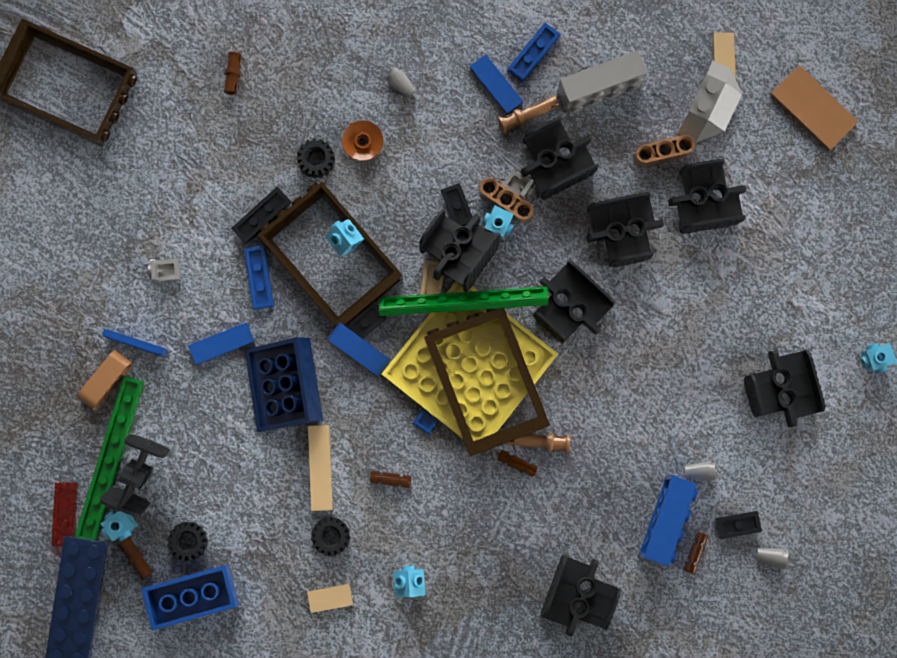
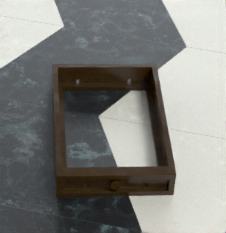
[0,18,138,146]
[258,182,403,327]
[424,308,550,457]

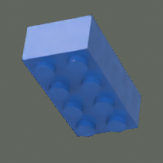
[638,475,698,566]
[141,564,240,631]

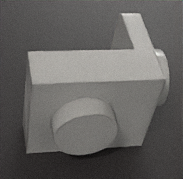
[503,170,535,199]
[148,258,181,283]

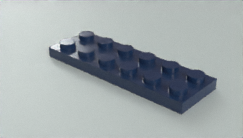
[45,536,108,658]

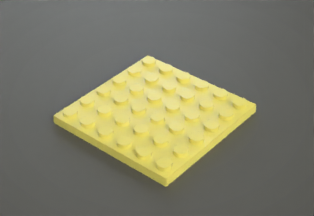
[382,282,558,441]

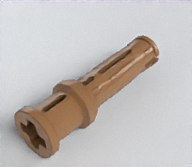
[497,95,560,134]
[506,433,571,454]

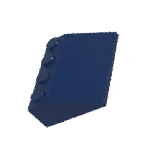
[245,337,323,432]

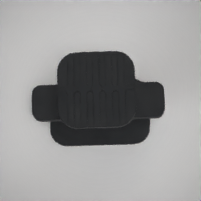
[520,117,599,200]
[668,159,747,234]
[586,192,664,268]
[419,210,501,292]
[533,260,615,344]
[744,350,826,428]
[99,434,170,517]
[541,555,621,637]

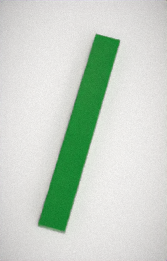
[379,287,548,316]
[75,376,145,540]

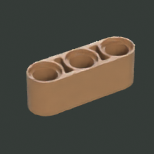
[633,135,695,167]
[479,178,533,223]
[77,350,133,410]

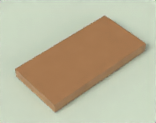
[770,65,859,151]

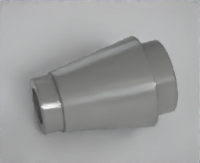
[386,67,416,98]
[685,461,715,482]
[756,548,789,569]

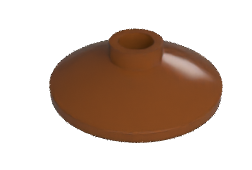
[342,120,384,161]

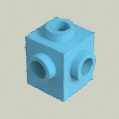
[482,206,514,240]
[325,219,364,257]
[860,343,897,374]
[101,510,138,542]
[393,565,425,597]

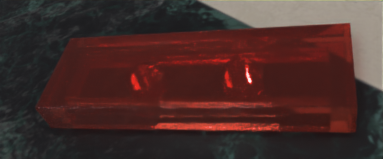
[51,482,78,547]

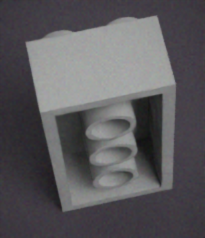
[557,50,647,113]

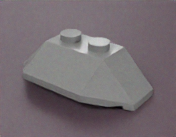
[677,60,742,143]

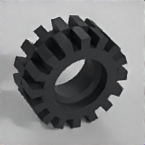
[297,138,335,178]
[311,517,350,556]
[167,522,208,561]

